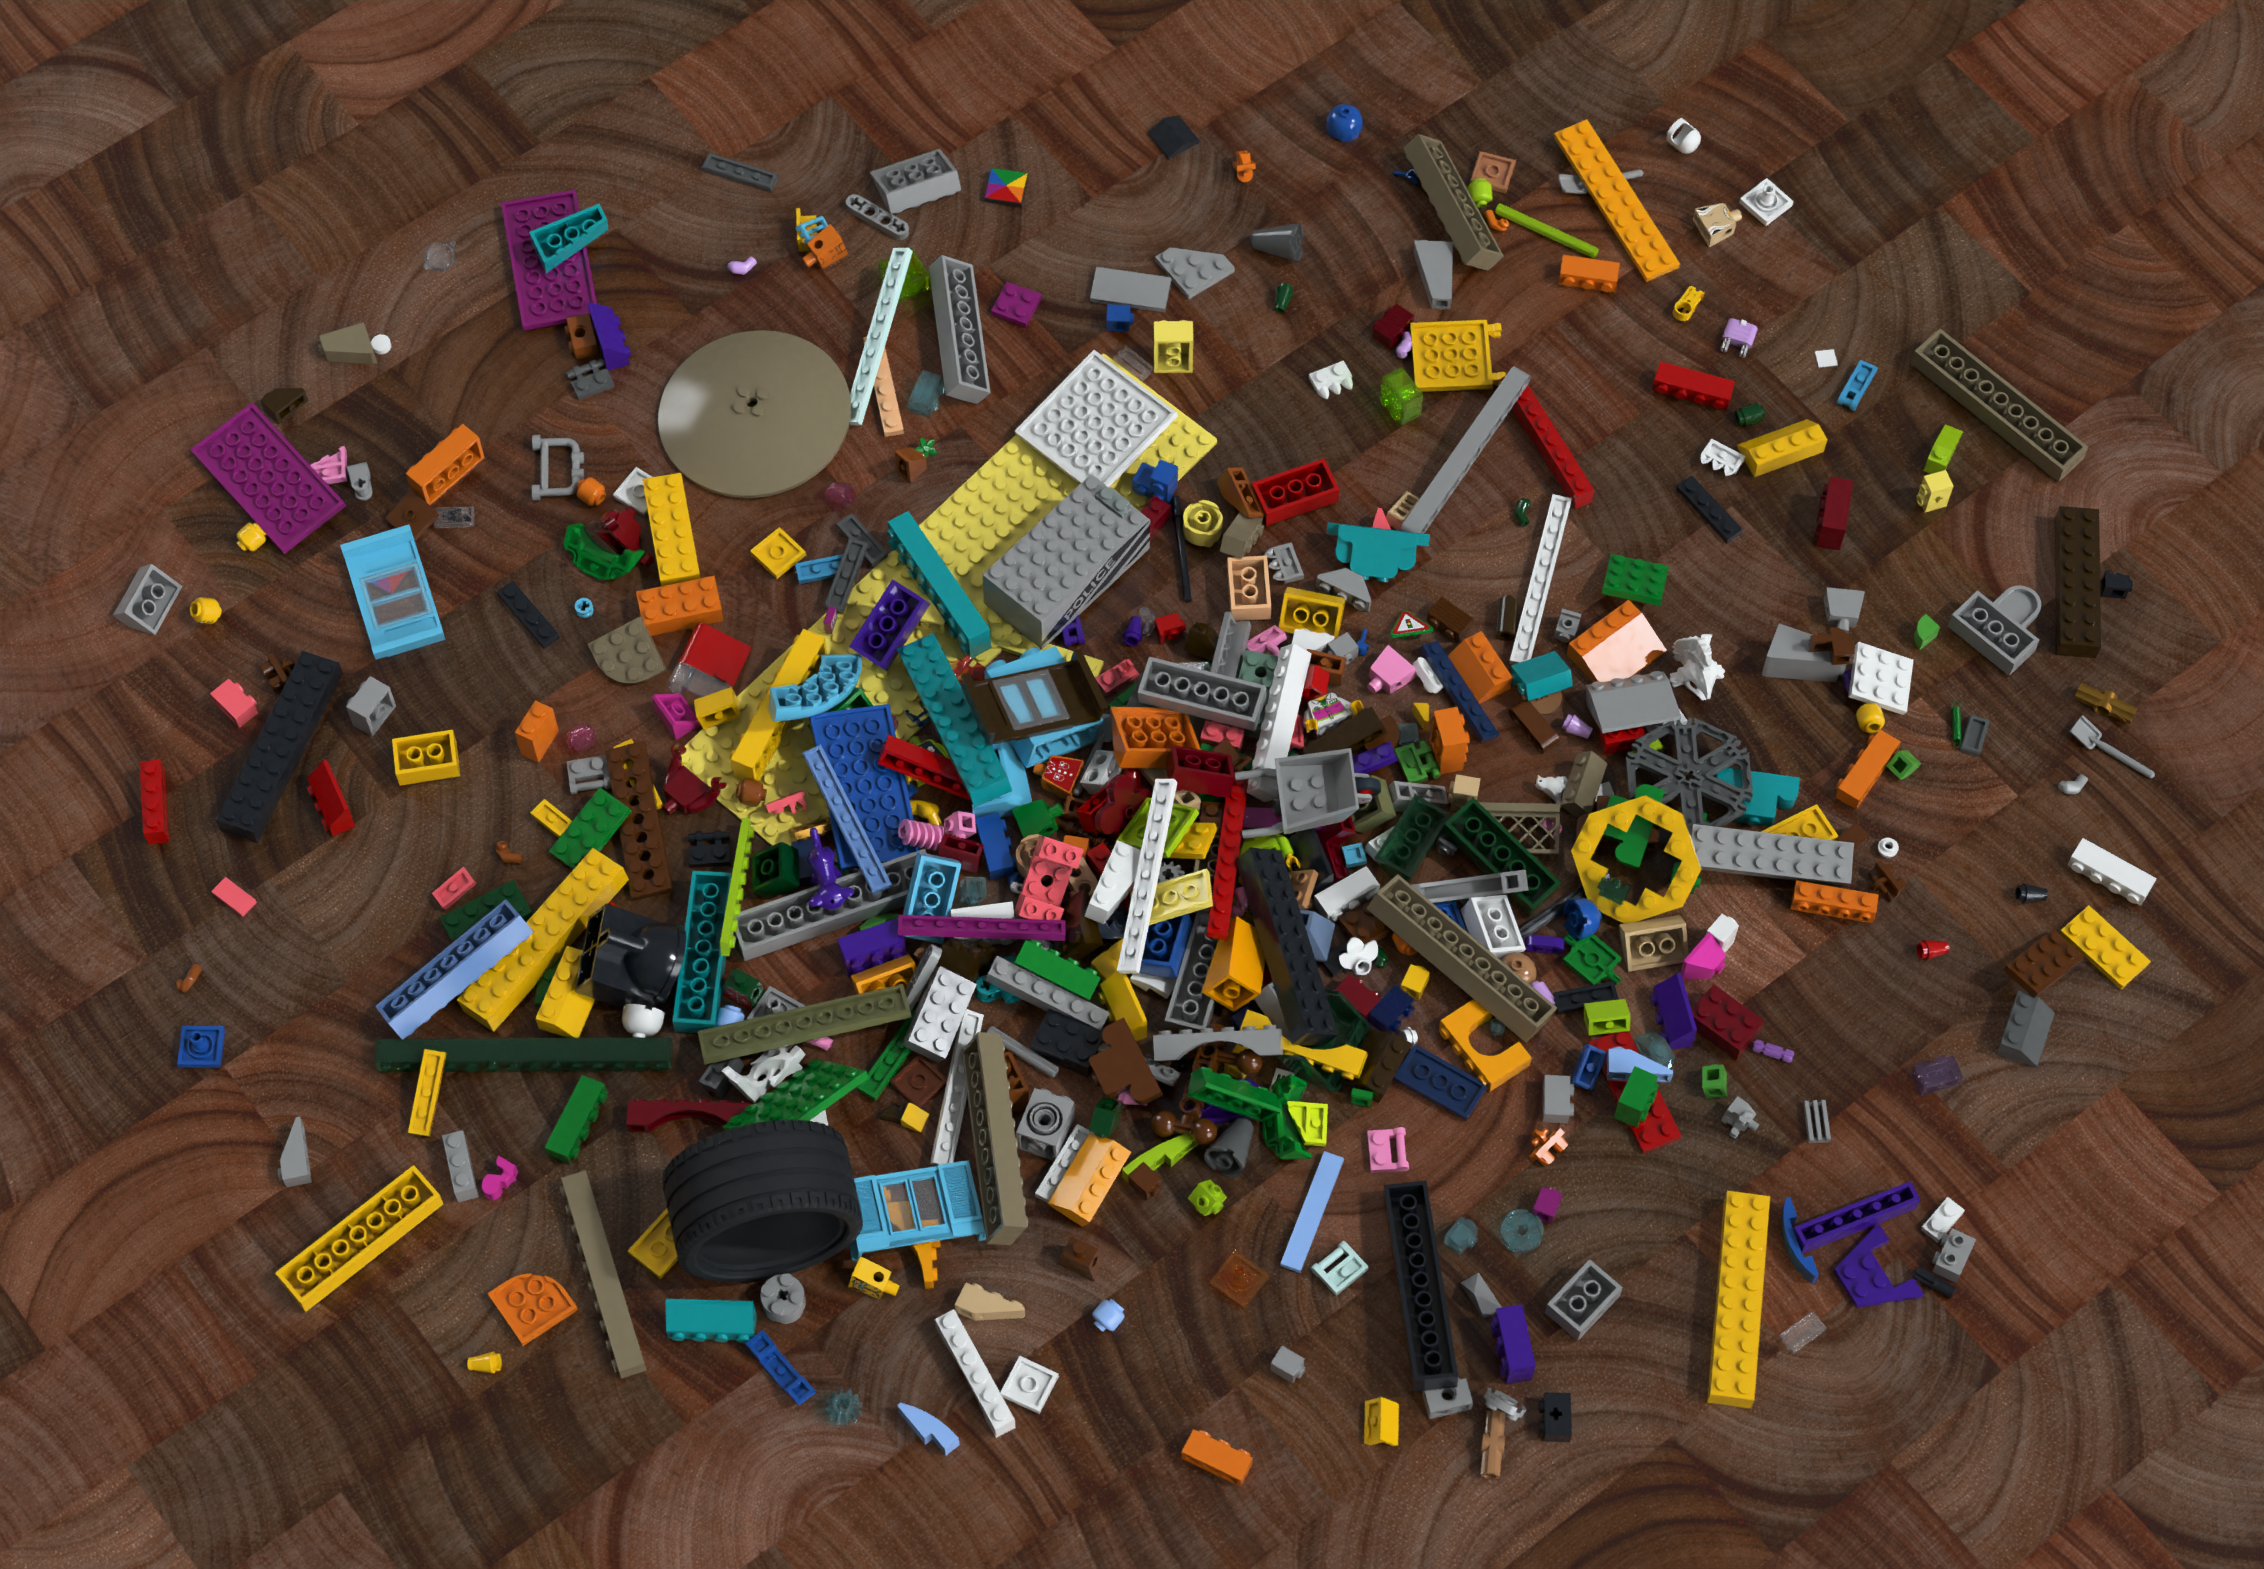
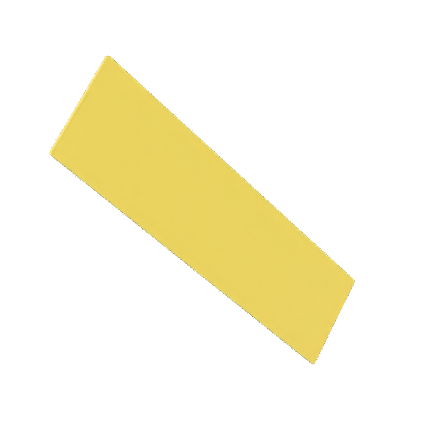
[679,354,1217,847]

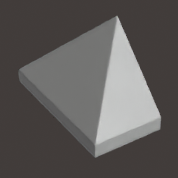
[1460,1273,1502,1319]

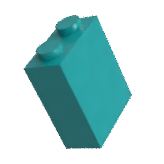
[1511,651,1573,701]

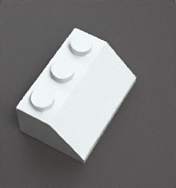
[1461,895,1526,959]
[951,901,1017,946]

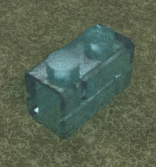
[908,370,945,417]

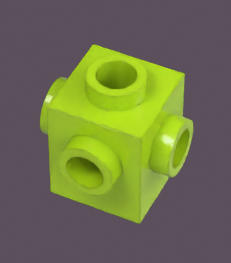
[1188,1180,1227,1216]

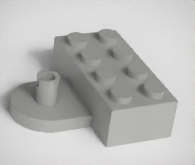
[1948,585,2041,676]

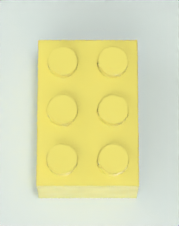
[1154,320,1193,373]

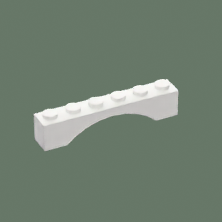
[935,1309,1015,1438]

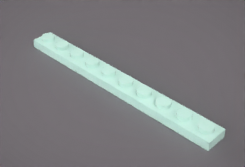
[850,248,913,425]

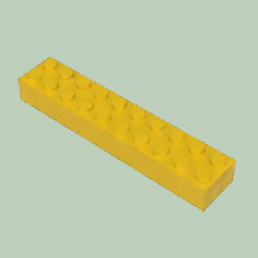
[457,848,629,1032]
[1707,1191,1770,1409]

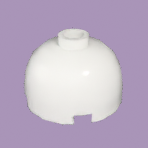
[622,1004,665,1040]

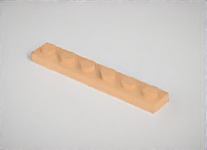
[863,337,904,437]

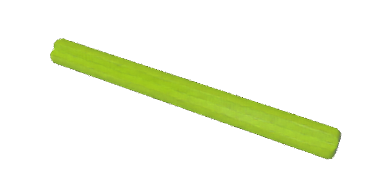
[1495,203,1599,258]

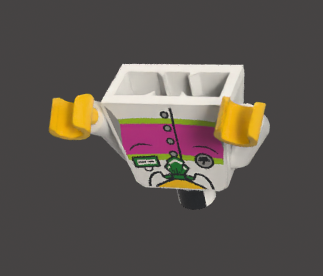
[1303,693,1364,739]

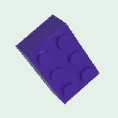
[837,919,907,978]
[1490,1304,1536,1384]

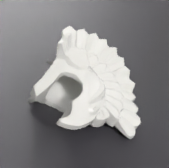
[1669,634,1725,700]

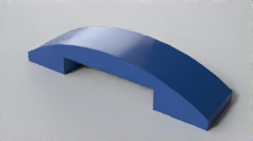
[1781,1197,1819,1284]
[745,1330,816,1406]

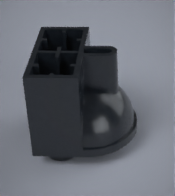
[575,904,686,1010]

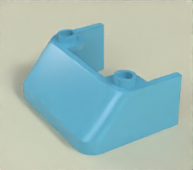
[972,741,1032,818]

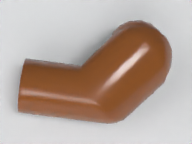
[496,841,523,864]
[176,964,202,992]

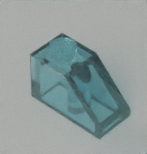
[1634,1030,1676,1068]

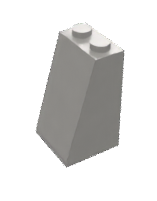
[1761,623,1847,682]

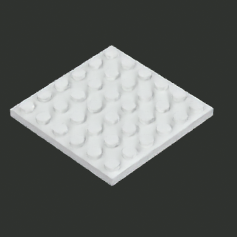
[1015,350,1178,487]

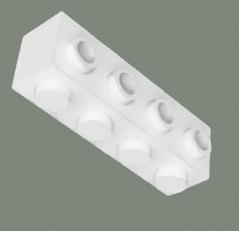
[2067,838,2157,906]

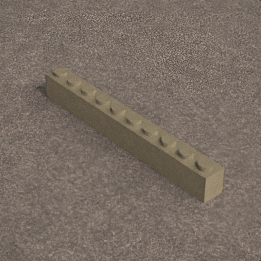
[559,1170,647,1379]

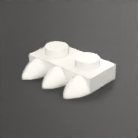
[1309,360,1353,399]
[1701,439,1746,476]

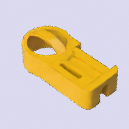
[1673,286,1704,321]

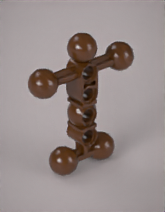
[1151,1023,1262,1145]

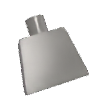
[1824,587,1865,634]

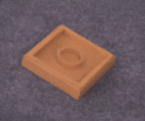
[1470,151,1516,194]

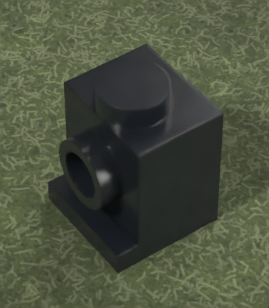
[2101,570,2133,599]

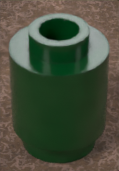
[1735,402,1765,426]

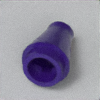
[1122,616,1142,646]

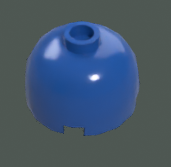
[1326,104,1363,142]
[1563,898,1602,940]

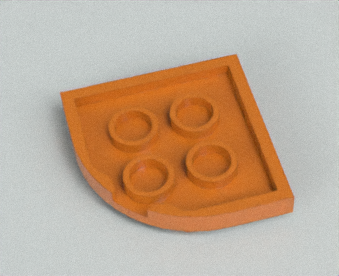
[487,1274,578,1346]

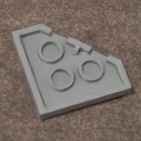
[1155,247,1235,300]

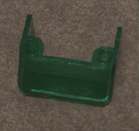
[1278,990,1371,1092]

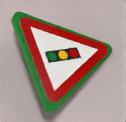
[1390,610,1433,639]

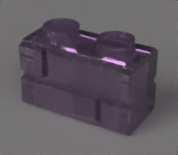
[1911,1055,1963,1096]

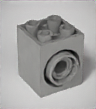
[1016,1088,1075,1161]

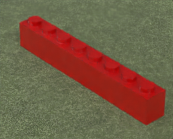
[1501,376,1594,509]

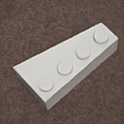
[1085,840,1141,924]

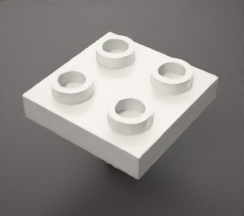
[1739,178,1794,226]

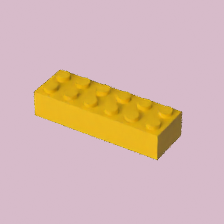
[642,473,700,586]

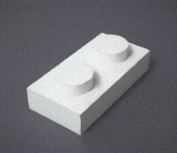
[1921,1197,1965,1243]

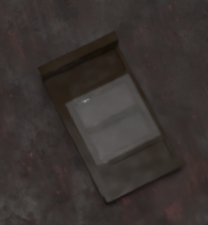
[961,649,1108,746]

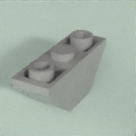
[1316,568,1371,613]

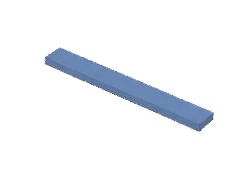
[802,745,892,895]

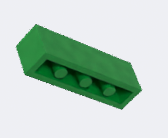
[544,1075,608,1165]

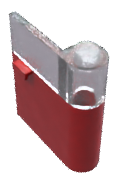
[667,623,752,697]

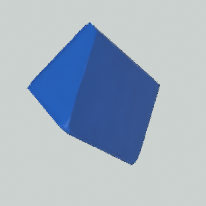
[1570,1044,1607,1091]

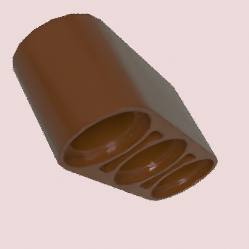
[1508,699,1560,754]

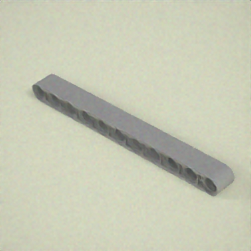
[1399,366,1531,534]

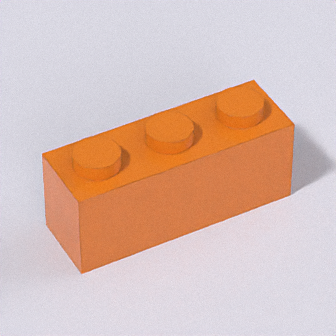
[1559,255,1620,292]
[1181,1429,1253,1487]

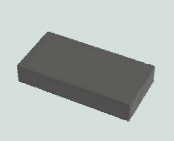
[1960,715,1990,757]

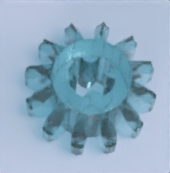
[825,1388,863,1426]

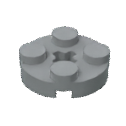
[1483,1388,1526,1421]

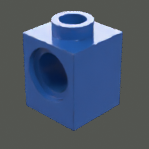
[1106,304,1134,332]

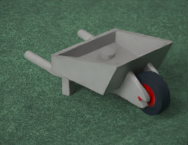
[1235,748,1381,839]

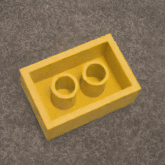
[392,730,460,786]

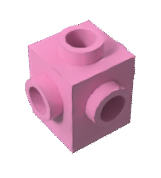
[944,811,976,840]

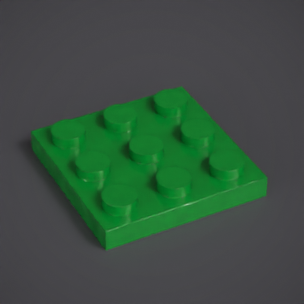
[1602,554,1669,606]

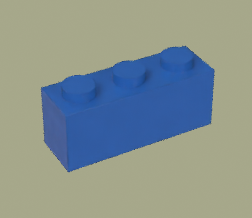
[975,812,1017,880]

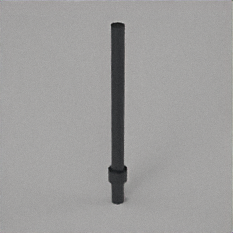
[1172,496,1192,603]

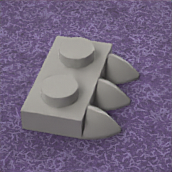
[1264,542,1304,584]

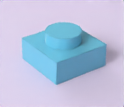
[1341,843,1367,868]

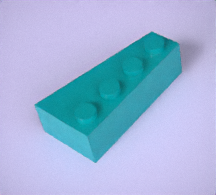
[529,204,609,273]

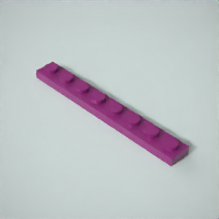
[898,915,1066,941]

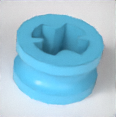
[575,598,594,618]

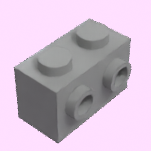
[1931,1228,1976,1283]

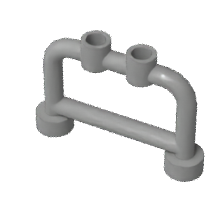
[532,435,584,501]

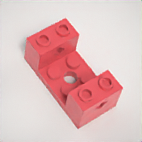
[1014,835,1084,920]

